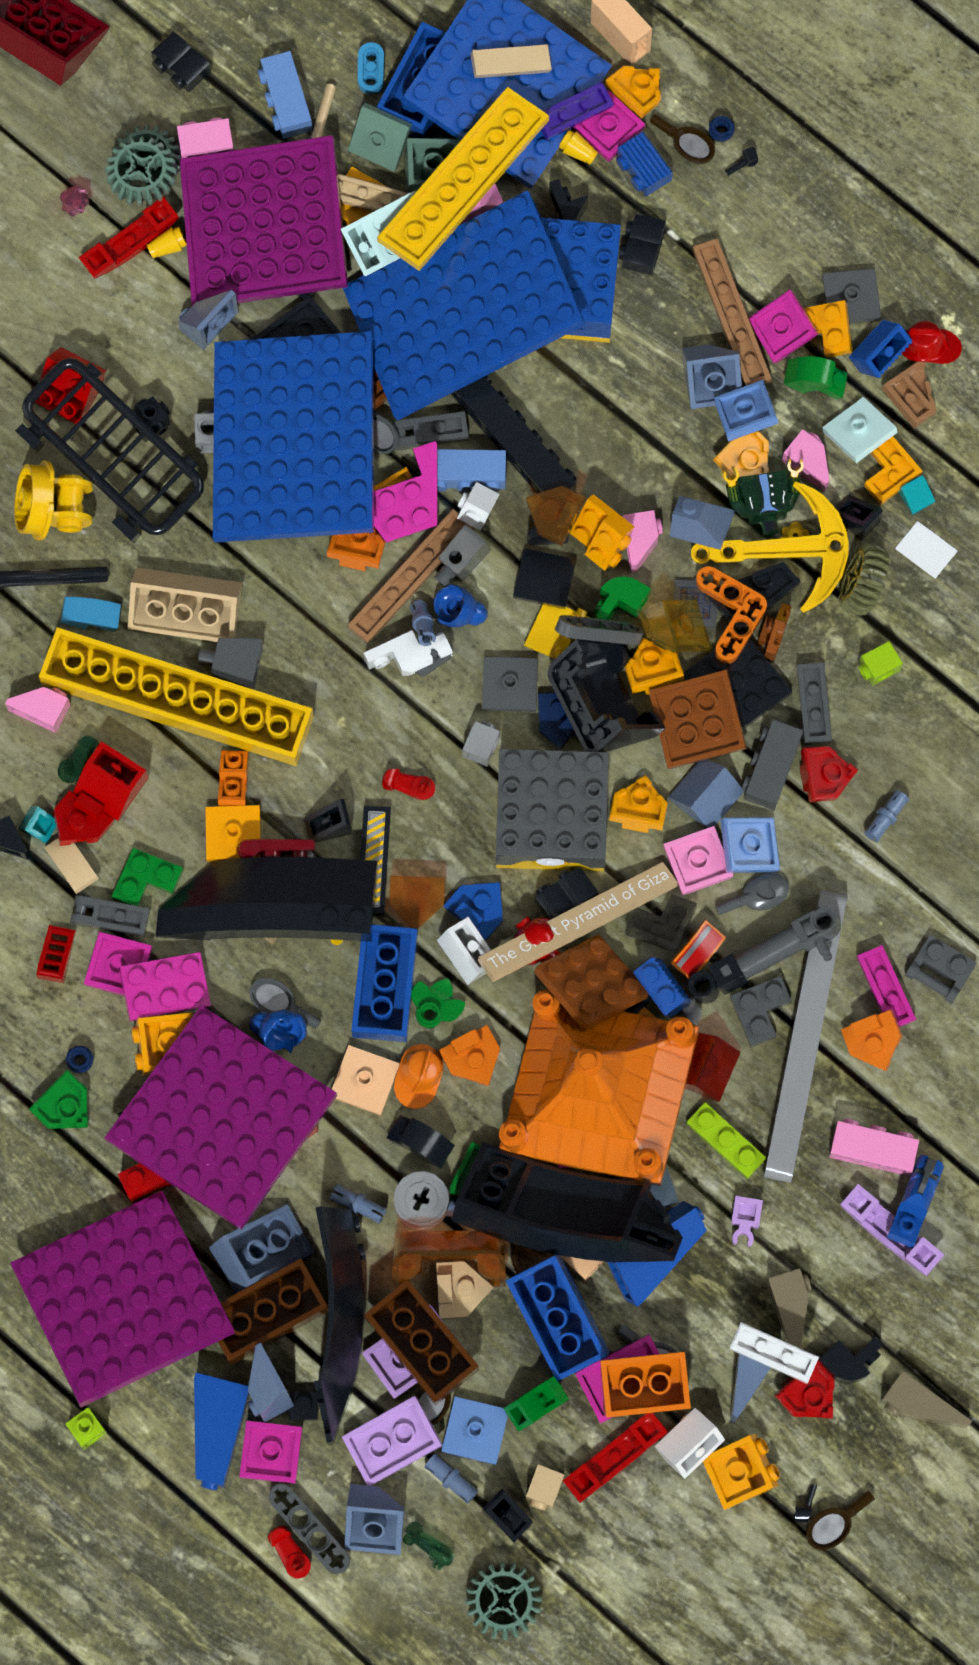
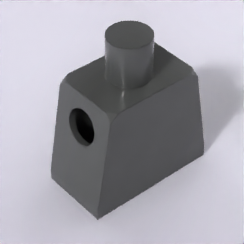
[434,525,491,587]
[198,638,263,690]

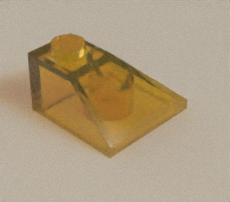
[639,600,712,653]

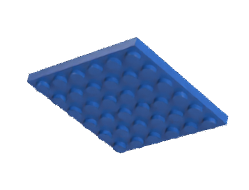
[401,0,612,189]

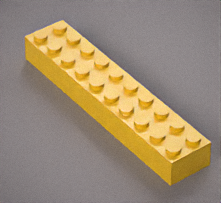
[39,627,314,767]

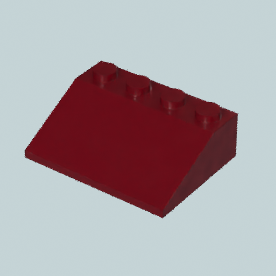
[0,0,110,86]

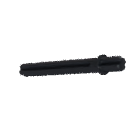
[0,567,109,587]

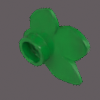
[412,978,466,1028]

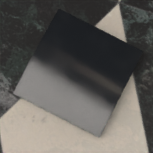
[513,548,577,609]

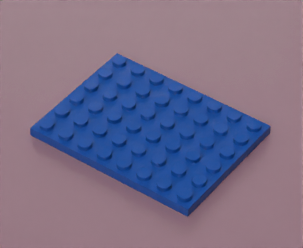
[343,190,586,420]
[213,331,374,543]

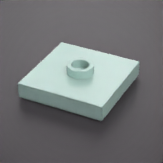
[822,397,898,463]

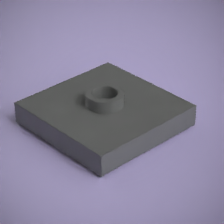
[822,268,881,324]
[482,657,538,712]

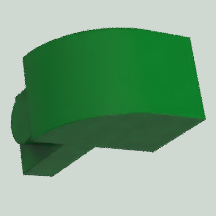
[784,356,848,399]
[594,576,651,620]
[503,1376,569,1432]

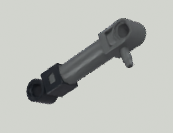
[688,906,841,1004]

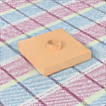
[332,1045,400,1116]

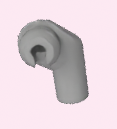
[681,994,702,1026]

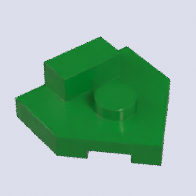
[28,1070,88,1129]

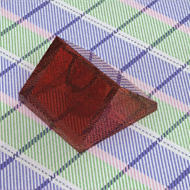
[685,1032,741,1103]

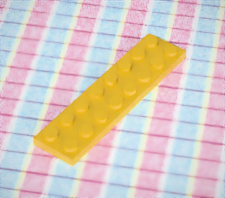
[377,87,549,271]

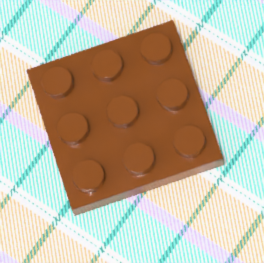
[649,670,747,769]
[534,934,648,1031]

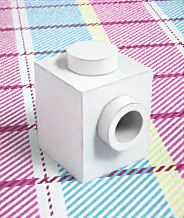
[457,482,500,531]

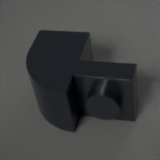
[386,1115,455,1169]
[819,1337,882,1384]

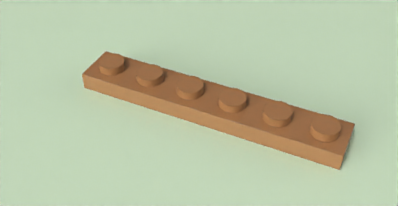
[692,239,771,386]
[348,509,473,645]

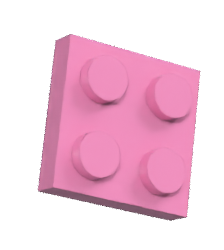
[663,826,734,896]

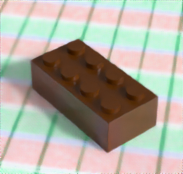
[218,1258,328,1365]
[364,1279,479,1406]

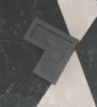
[730,976,791,1048]

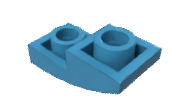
[60,597,121,632]

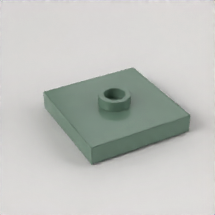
[348,103,412,172]

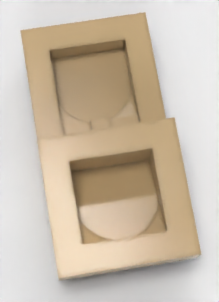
[44,838,99,894]

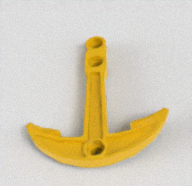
[691,482,849,613]

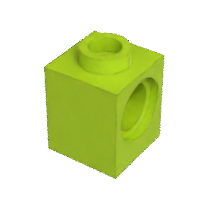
[858,641,903,686]
[66,1407,107,1450]

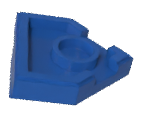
[444,882,503,942]

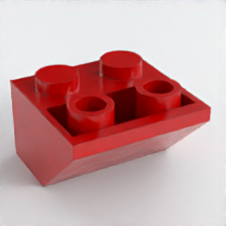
[35,347,107,424]
[73,741,149,822]

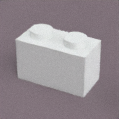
[437,917,491,985]
[655,1408,725,1479]

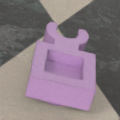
[731,1196,763,1247]

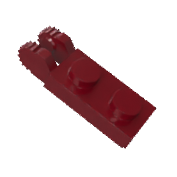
[235,839,315,858]

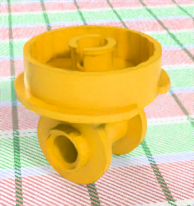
[14,460,93,541]

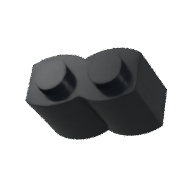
[151,32,211,93]
[619,214,666,276]
[535,866,599,920]

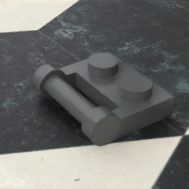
[905,935,977,1004]

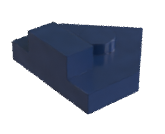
[538,693,575,750]

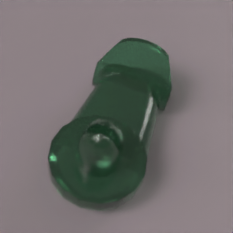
[58,736,100,783]
[403,1522,454,1570]

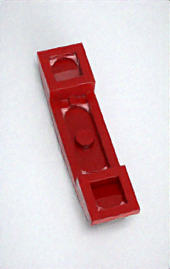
[78,196,179,279]
[563,1413,668,1503]

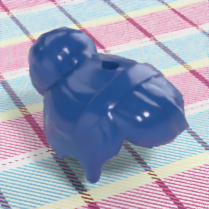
[433,584,488,627]
[249,1009,307,1053]

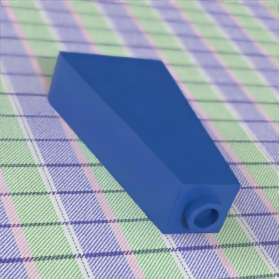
[607,1201,707,1307]
[194,1373,250,1491]

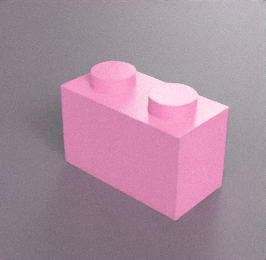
[177,117,234,158]

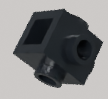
[129,396,171,443]

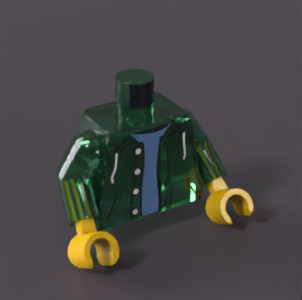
[721,458,804,536]

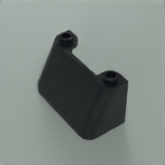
[548,639,666,752]

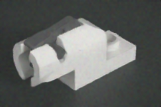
[364,630,453,677]

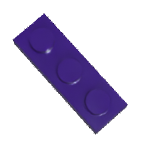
[541,82,614,140]

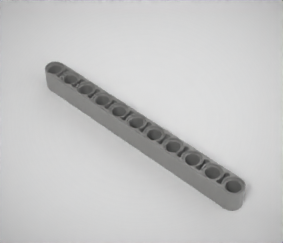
[764,889,848,1183]

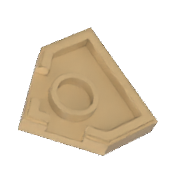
[436,1261,494,1320]

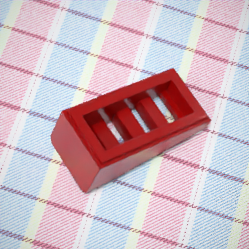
[36,925,76,984]

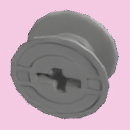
[394,1171,449,1230]

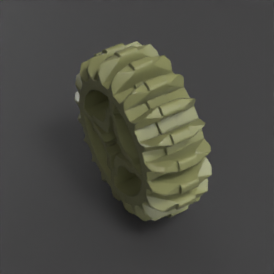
[838,543,890,616]

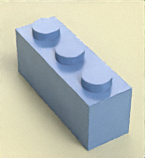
[257,51,313,139]
[437,449,506,492]

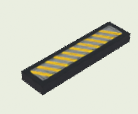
[360,806,391,915]

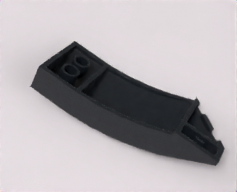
[156,857,378,942]
[451,1142,683,1262]
[314,1206,366,1446]

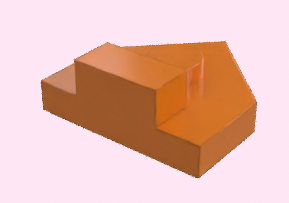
[327,529,385,571]
[841,1010,903,1071]
[439,1025,500,1087]

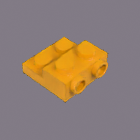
[570,494,635,571]
[132,1012,193,1076]
[703,1434,781,1510]

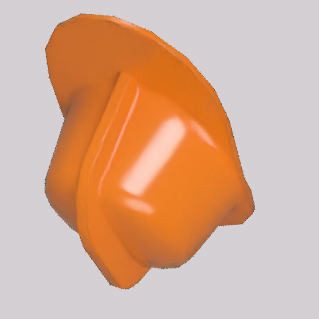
[394,1044,443,1109]

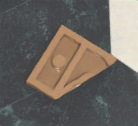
[881,362,937,429]

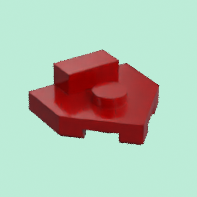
[799,746,858,802]
[53,790,114,846]
[774,1360,835,1418]

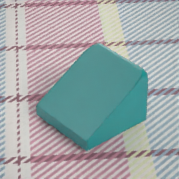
[899,475,936,515]
[18,806,56,844]

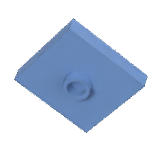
[713,380,778,442]
[720,817,780,873]
[441,1397,508,1465]

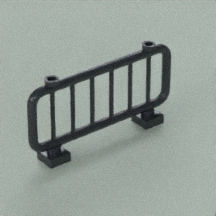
[15,358,204,543]

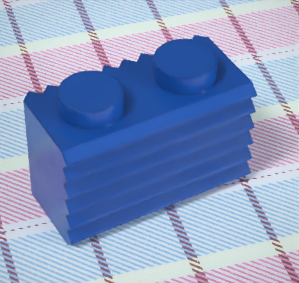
[616,132,673,196]
[849,319,912,378]
[633,957,691,1018]

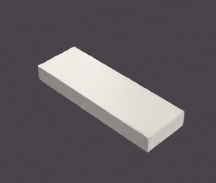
[729,1322,819,1384]

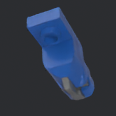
[887,1155,944,1248]

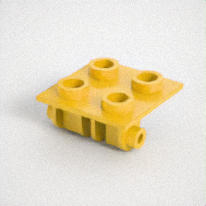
[524,605,591,659]

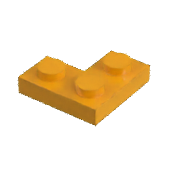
[804,300,853,358]
[864,436,923,506]

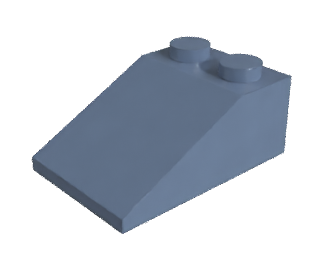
[209,1204,315,1294]
[730,1328,770,1423]

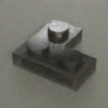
[625,894,697,954]

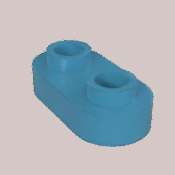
[357,42,384,95]

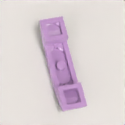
[840,1184,945,1277]

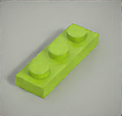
[686,1102,766,1180]

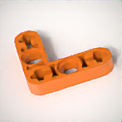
[696,566,767,664]

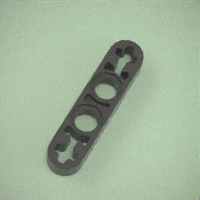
[555,615,644,645]
[269,1484,350,1575]

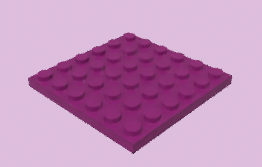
[179,135,348,306]
[104,1005,337,1230]
[10,1191,234,1408]

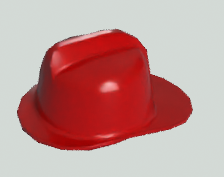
[902,321,962,364]

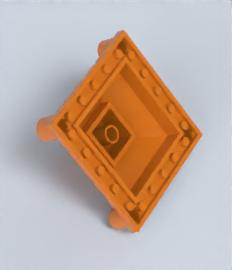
[499,990,699,1186]

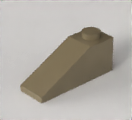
[767,1268,811,1349]
[881,1371,972,1428]

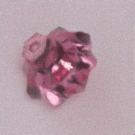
[60,184,89,217]

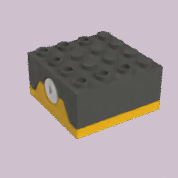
[496,749,609,871]

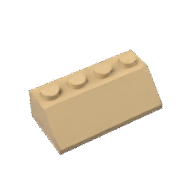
[128,568,242,642]

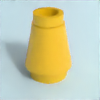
[559,130,598,165]
[147,227,187,259]

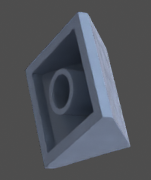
[668,759,744,829]

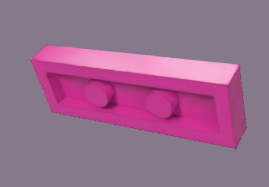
[856,945,916,1027]

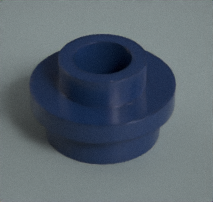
[708,116,735,142]
[66,1046,94,1073]

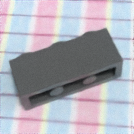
[742,720,803,811]

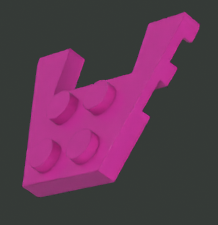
[374,441,437,542]

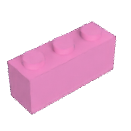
[829,1119,919,1176]

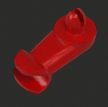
[382,768,436,801]
[267,1525,311,1579]

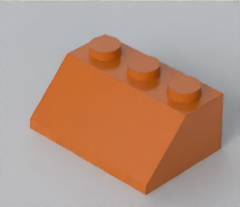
[600,1351,691,1418]

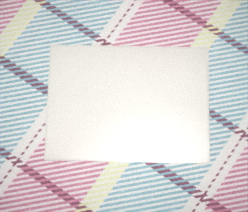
[895,521,957,579]

